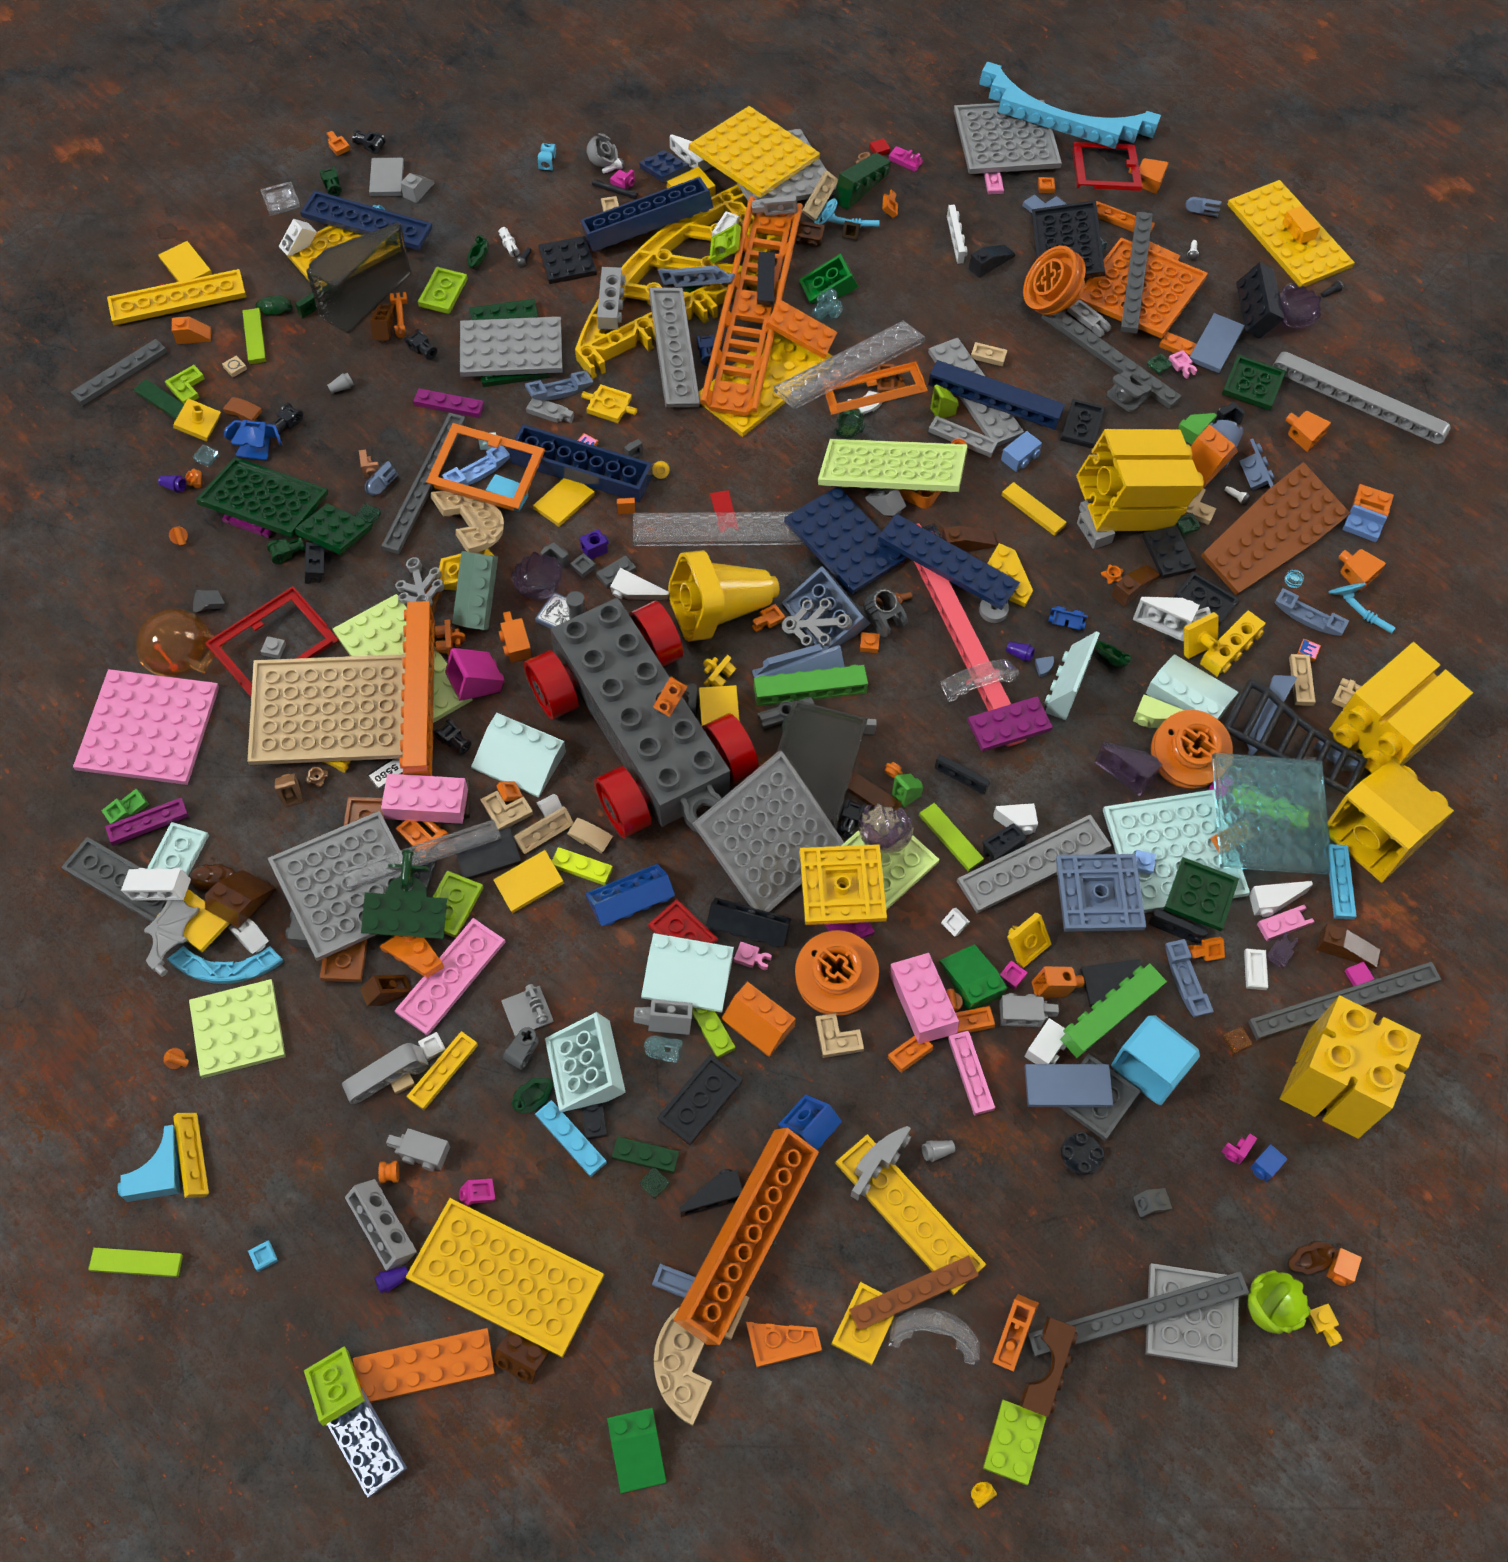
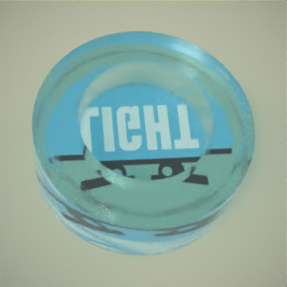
[1284,570,1304,588]

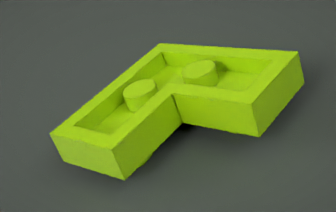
[165,365,205,404]

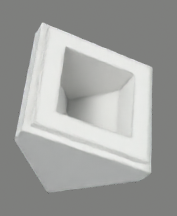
[537,794,562,817]

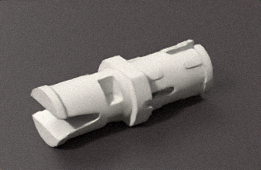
[498,227,519,257]

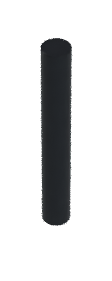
[592,179,638,199]

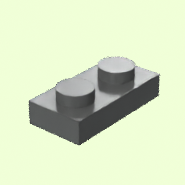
[596,555,636,588]

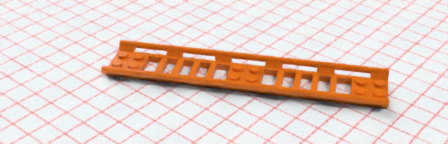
[700,196,803,417]

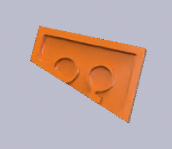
[380,936,444,978]
[746,1322,822,1368]

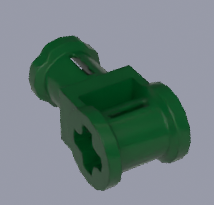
[319,166,342,196]
[267,536,306,564]

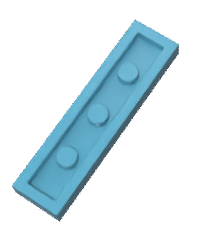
[1326,844,1356,920]
[535,1100,607,1177]

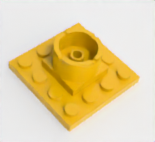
[799,845,887,925]

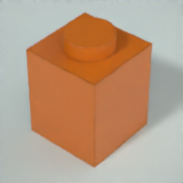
[1327,1248,1362,1286]

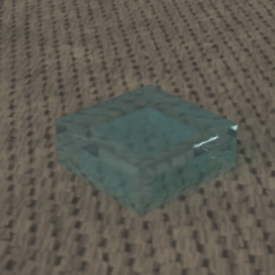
[193,444,219,467]

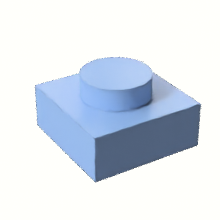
[1135,850,1156,875]

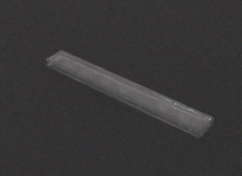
[342,819,501,890]

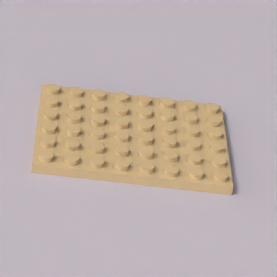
[247,654,406,765]

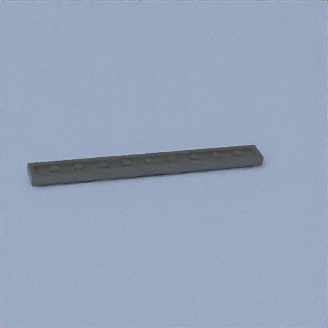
[1120,212,1153,333]
[1042,311,1181,409]
[381,413,466,555]
[1248,962,1442,1040]
[1028,1271,1249,1357]

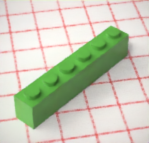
[753,665,868,707]
[1060,963,1167,1058]

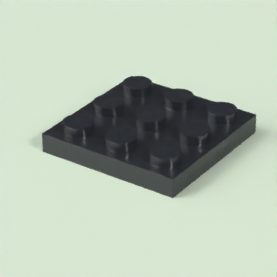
[538,236,597,284]

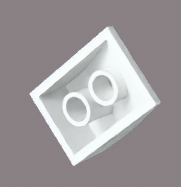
[1133,597,1200,641]

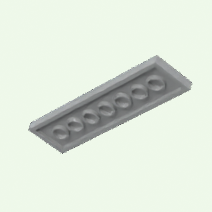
[649,288,700,407]
[928,338,1024,446]
[957,815,1111,913]

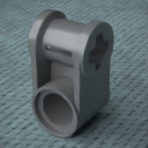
[503,1027,539,1070]

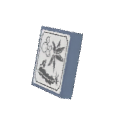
[535,592,586,628]

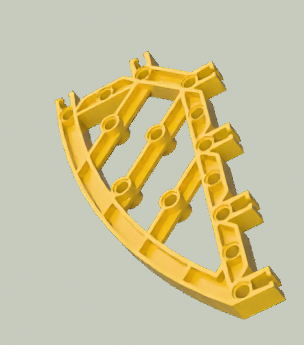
[575,184,783,379]

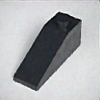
[969,245,1016,278]
[680,1169,742,1217]

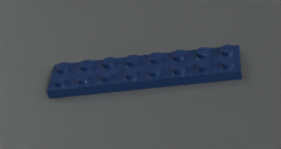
[300,190,433,250]
[878,513,1020,610]

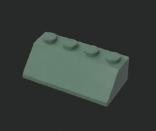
[452,551,498,630]

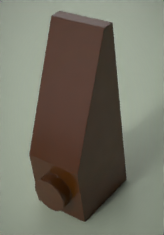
[370,304,395,342]
[942,526,997,552]
[1111,564,1160,607]
[1317,923,1380,969]

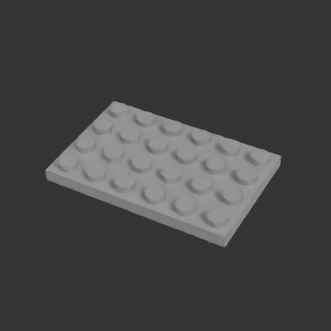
[460,317,562,377]

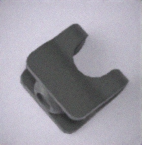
[1106,370,1153,412]

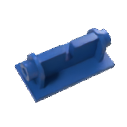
[1048,606,1088,630]

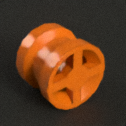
[379,1161,400,1184]

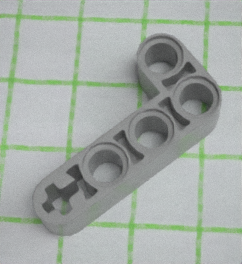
[342,1043,429,1104]

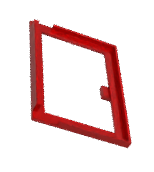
[1072,142,1143,191]
[205,586,339,697]

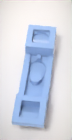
[442,445,510,485]

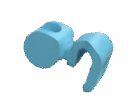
[538,143,556,171]

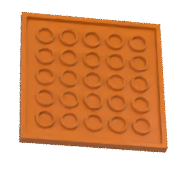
[1078,238,1208,339]

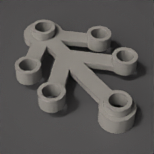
[395,557,445,606]
[782,598,852,647]

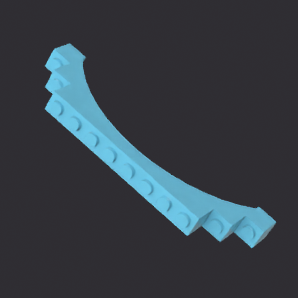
[979,62,1161,149]

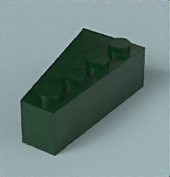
[833,152,891,210]

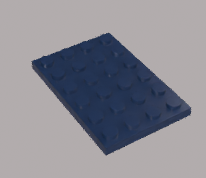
[784,486,907,594]

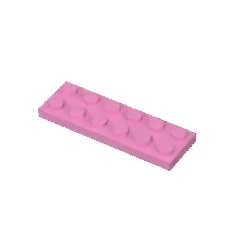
[395,918,505,1036]

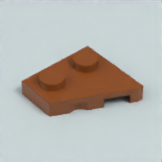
[876,363,906,393]

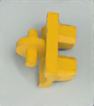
[703,655,736,687]

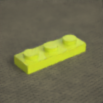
[552,847,613,885]

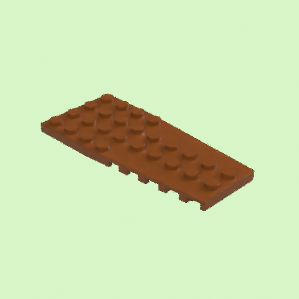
[1201,462,1351,595]

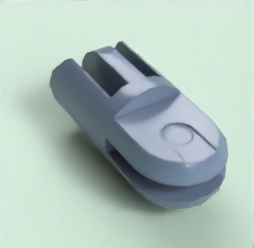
[1186,197,1222,217]
[365,461,399,496]

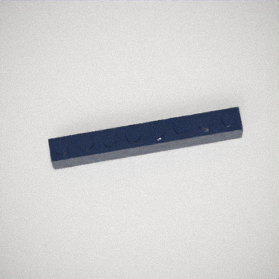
[928,360,1065,430]

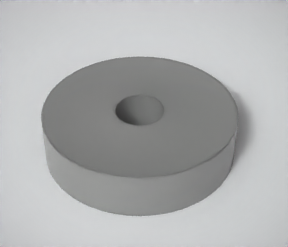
[979,600,1009,623]

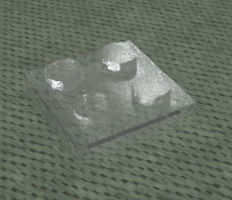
[260,181,301,216]

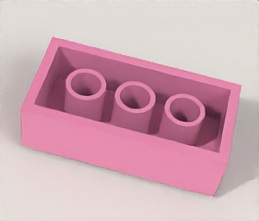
[381,774,468,824]
[890,953,959,1044]

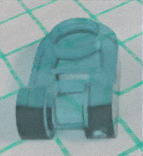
[644,1036,683,1063]

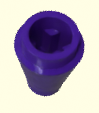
[158,475,187,493]
[1006,642,1035,662]
[374,1266,408,1293]

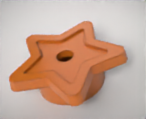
[1101,564,1123,584]

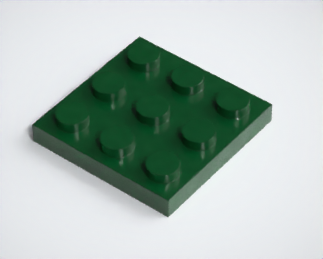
[1222,355,1286,410]
[295,504,372,555]
[1163,857,1239,931]

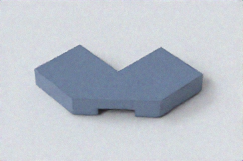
[1022,195,1066,213]

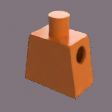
[1128,158,1168,194]
[1285,411,1331,452]
[1338,549,1386,592]
[1032,966,1084,999]

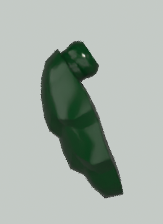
[467,235,489,269]
[256,295,293,315]
[1095,641,1132,667]
[512,1077,553,1113]

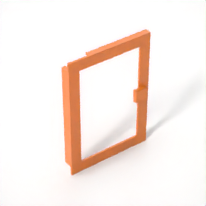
[822,362,928,415]
[426,423,545,511]

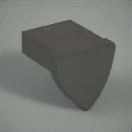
[193,590,225,612]

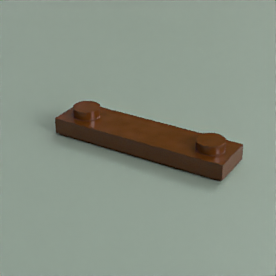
[829,762,902,817]

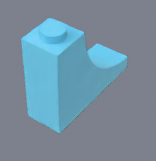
[118,1125,180,1202]

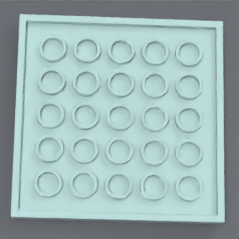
[1103,789,1250,913]

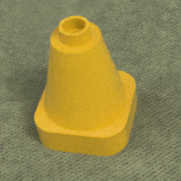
[668,550,779,642]

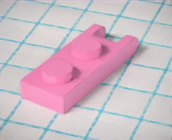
[1257,905,1315,941]

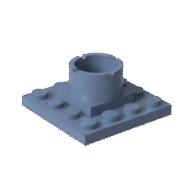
[1055,854,1146,932]

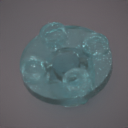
[812,288,843,320]

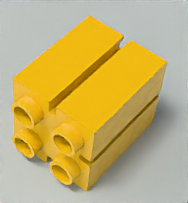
[1076,429,1204,531]
[1329,642,1473,773]
[1280,995,1421,1139]

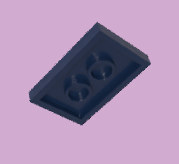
[639,150,690,182]

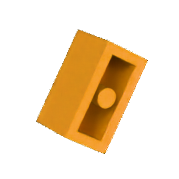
[1282,206,1320,244]

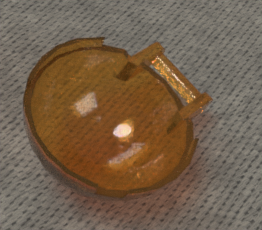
[136,608,226,676]

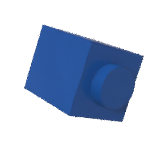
[1250,1144,1287,1182]

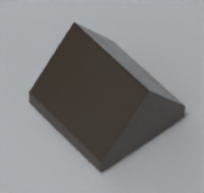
[842,221,861,240]

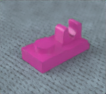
[888,146,923,172]

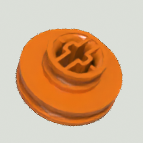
[1023,246,1086,316]
[1151,710,1233,789]
[795,930,879,1016]

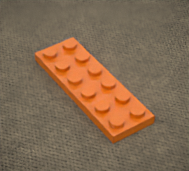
[353,1328,495,1403]

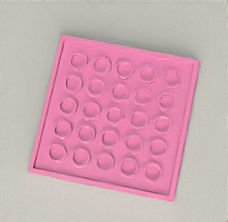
[73,669,219,785]

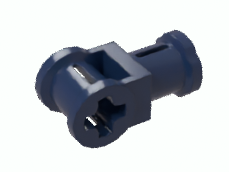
[697,334,715,366]

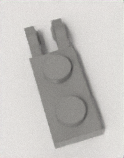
[1067,299,1111,337]

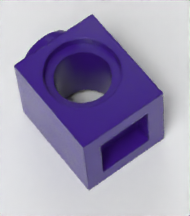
[580,529,609,559]

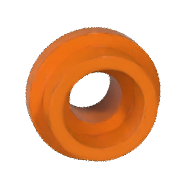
[884,762,903,779]

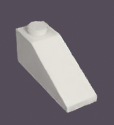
[670,135,713,172]
[610,568,669,600]
[1249,881,1313,917]

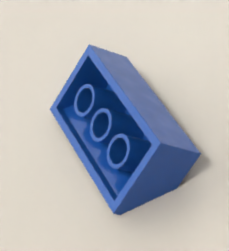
[585,864,675,926]

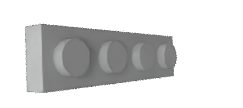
[928,416,998,458]

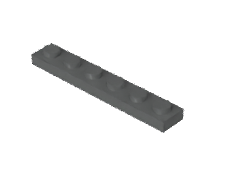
[71,339,167,406]

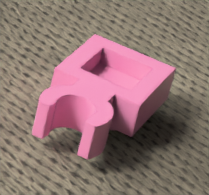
[1168,350,1197,379]
[734,942,772,970]

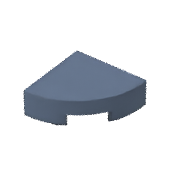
[1035,656,1054,678]

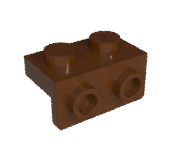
[789,221,825,247]
[493,1331,549,1384]

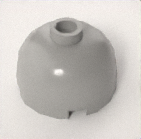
[586,133,618,167]

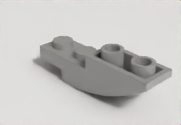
[851,1126,911,1201]

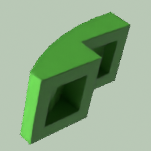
[101,789,149,824]

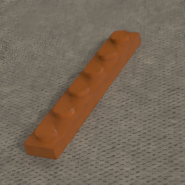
[849,1255,979,1332]

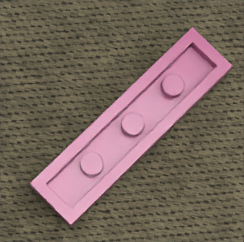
[948,1031,995,1116]

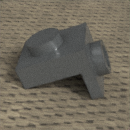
[540,542,569,569]
[1133,1188,1172,1217]

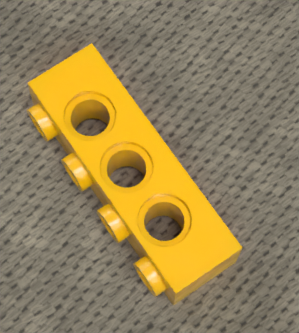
[1200,610,1266,677]

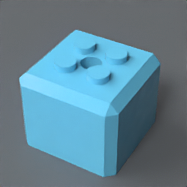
[1111,1015,1200,1105]

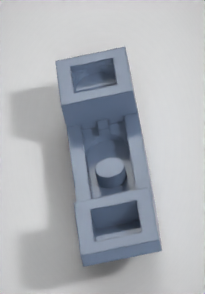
[525,370,593,400]
[1275,588,1349,636]
[1165,939,1214,1017]

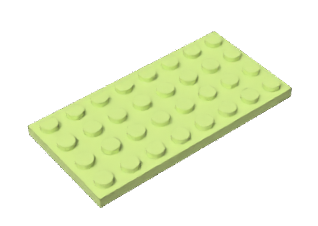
[818,439,967,492]
[333,594,472,723]

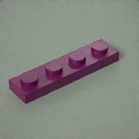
[413,388,484,418]
[105,798,189,846]

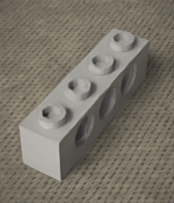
[597,267,625,330]
[345,1179,417,1271]

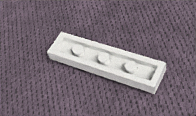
[947,205,967,264]

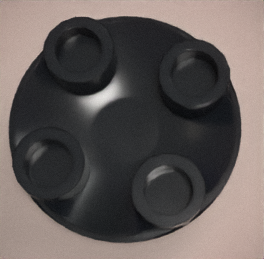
[1061,1131,1104,1175]

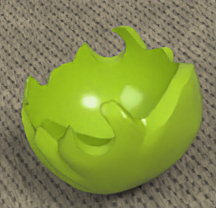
[1248,1270,1311,1334]

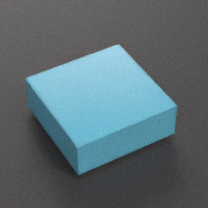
[248,1240,278,1272]

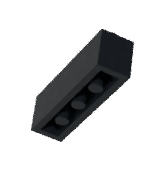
[706,897,792,947]

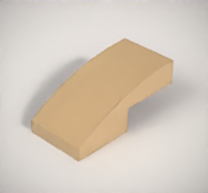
[567,818,613,853]

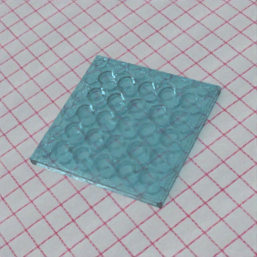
[1212,753,1330,874]

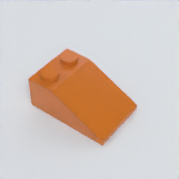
[1191,424,1238,488]

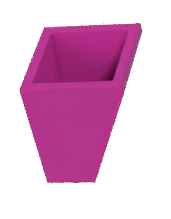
[445,648,504,701]

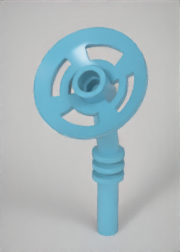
[814,199,880,228]
[1328,582,1396,634]

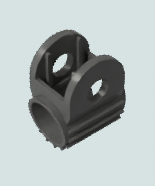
[863,588,908,637]

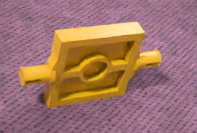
[581,384,637,423]

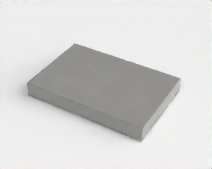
[369,158,404,196]

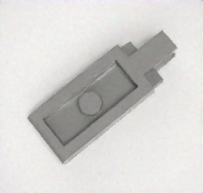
[752,196,798,216]
[526,398,574,423]

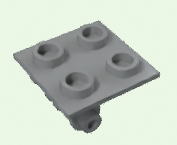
[501,984,554,1037]

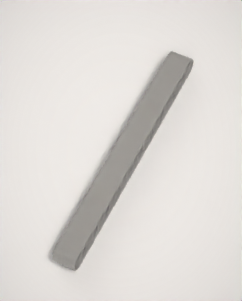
[1273,352,1451,444]

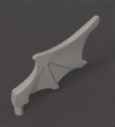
[144,900,200,977]

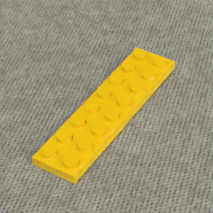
[107,269,246,325]
[835,1134,986,1295]

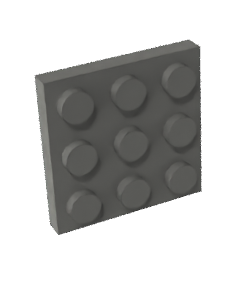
[1059,1053,1141,1141]

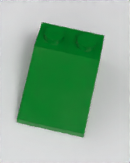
[799,253,859,303]
[939,944,1007,1010]
[607,1408,666,1494]

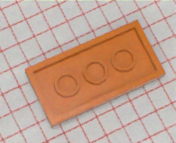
[765,299,837,359]

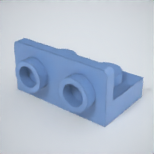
[1342,504,1387,542]

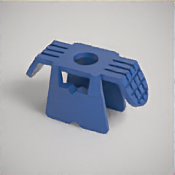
[224,420,282,460]

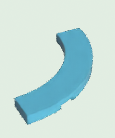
[167,946,284,984]

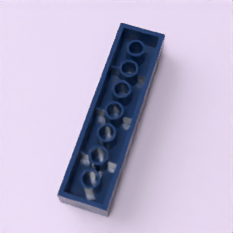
[580,177,713,252]
[509,424,653,502]

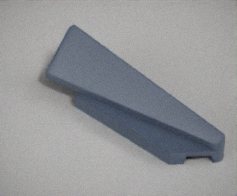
[658,265,735,287]
[752,644,845,678]
[1247,675,1297,757]

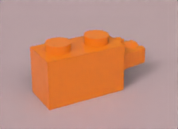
[498,611,532,663]

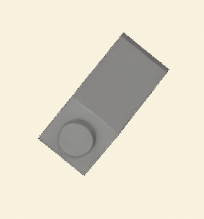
[401,173,434,203]
[865,488,906,516]

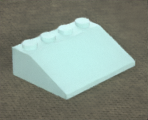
[1044,632,1100,720]
[1146,654,1238,720]
[471,713,566,797]
[641,933,734,1012]
[545,1012,626,1112]

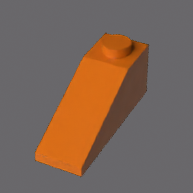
[993,1294,1039,1372]

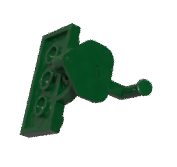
[361,850,447,939]

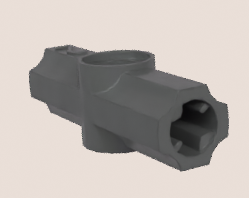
[757,697,816,729]

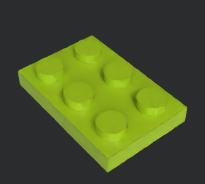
[418,267,468,314]
[433,871,484,938]
[304,1346,365,1426]
[983,1400,1046,1486]

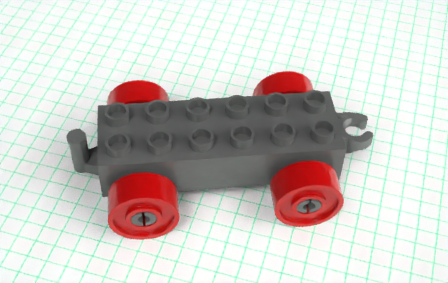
[523,591,759,838]

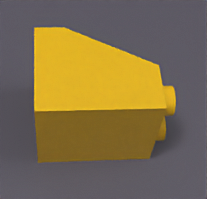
[1321,759,1454,883]

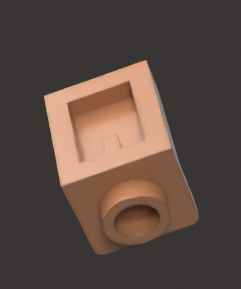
[359,449,380,478]

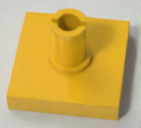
[173,398,221,442]
[1184,612,1220,659]
[1007,913,1052,968]

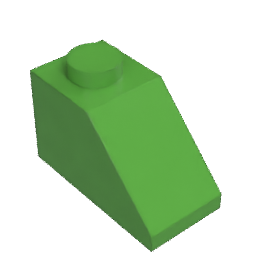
[1178,413,1217,445]
[892,774,923,808]

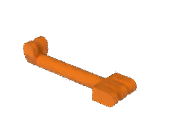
[390,292,408,338]

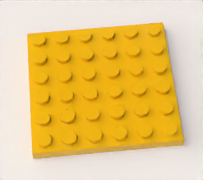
[688,106,820,198]

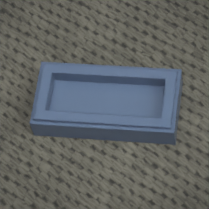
[652,1264,696,1298]

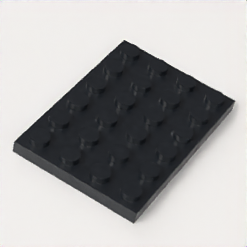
[1032,200,1105,279]

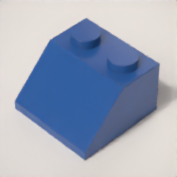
[778,1094,842,1150]

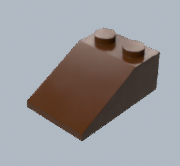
[205,870,276,928]

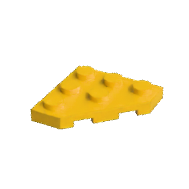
[987,543,1033,607]

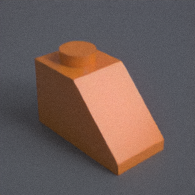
[172,317,211,345]

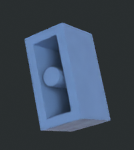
[1001,431,1042,472]

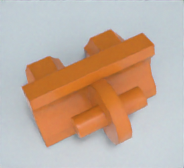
[435,619,466,658]
[653,677,688,717]

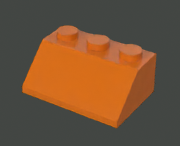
[721,981,796,1057]

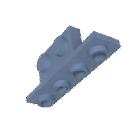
[1240,438,1275,491]

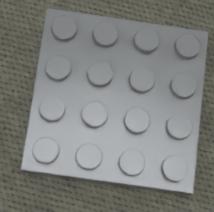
[1145,1263,1239,1369]

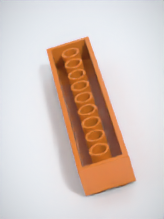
[399,601,435,776]
[673,1127,819,1345]

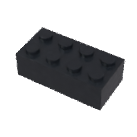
[1236,262,1284,338]

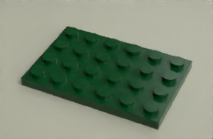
[469,298,550,387]
[196,457,328,538]

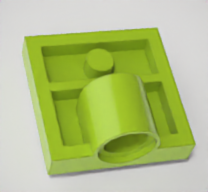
[709,223,741,264]

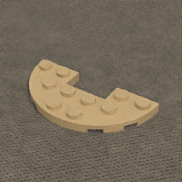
[431,491,504,553]
[654,1296,750,1426]

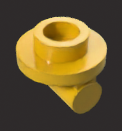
[652,461,670,479]
[971,1482,997,1509]

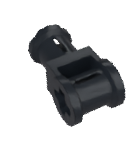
[352,129,386,154]
[404,329,437,360]
[269,403,303,435]
[433,719,472,755]
[836,798,866,838]

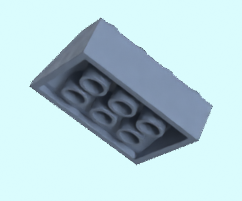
[782,566,870,651]

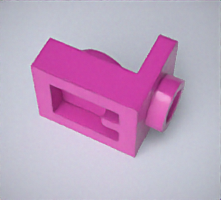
[610,169,635,189]
[1221,1134,1257,1164]
[459,1179,495,1207]

